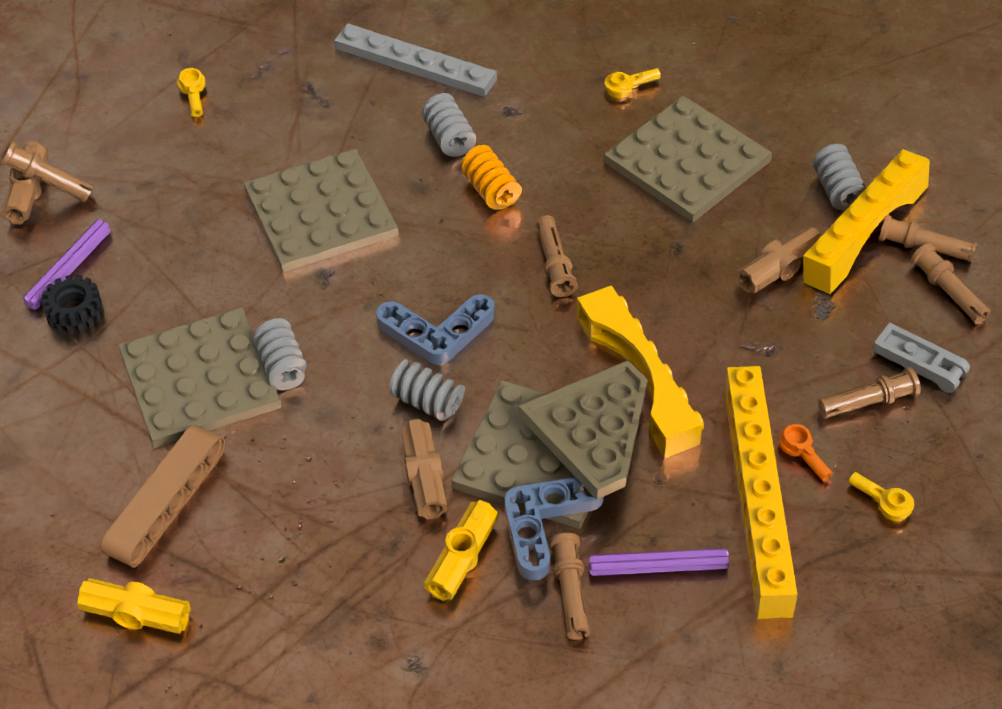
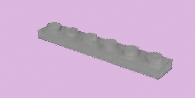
[334,23,497,97]

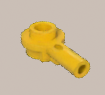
[177,68,206,117]
[604,68,661,98]
[848,472,914,521]

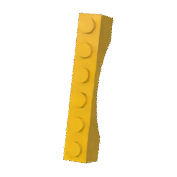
[803,149,930,294]
[577,285,704,459]

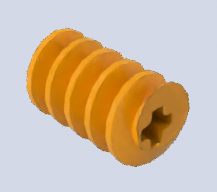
[461,145,522,210]

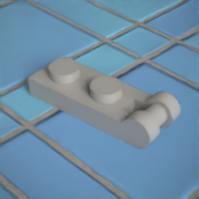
[872,322,970,393]

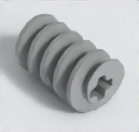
[422,93,477,157]
[813,144,867,211]
[253,318,307,390]
[389,359,465,421]

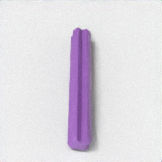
[23,219,110,310]
[589,548,729,576]

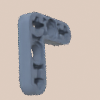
[376,294,495,365]
[505,477,604,580]

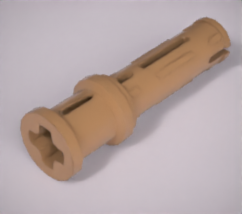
[0,140,93,202]
[879,214,977,263]
[536,215,578,297]
[911,243,991,324]
[818,367,921,419]
[549,532,590,640]

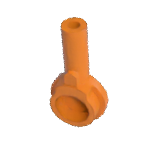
[778,424,833,482]

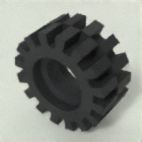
[41,275,103,334]

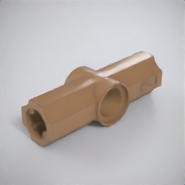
[1,142,49,224]
[736,227,821,294]
[401,419,447,520]

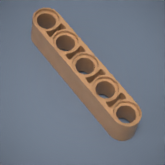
[101,425,225,567]

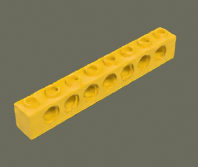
[724,366,798,619]

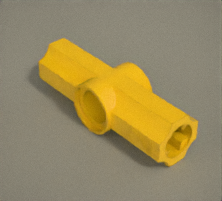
[424,500,499,601]
[77,578,191,634]

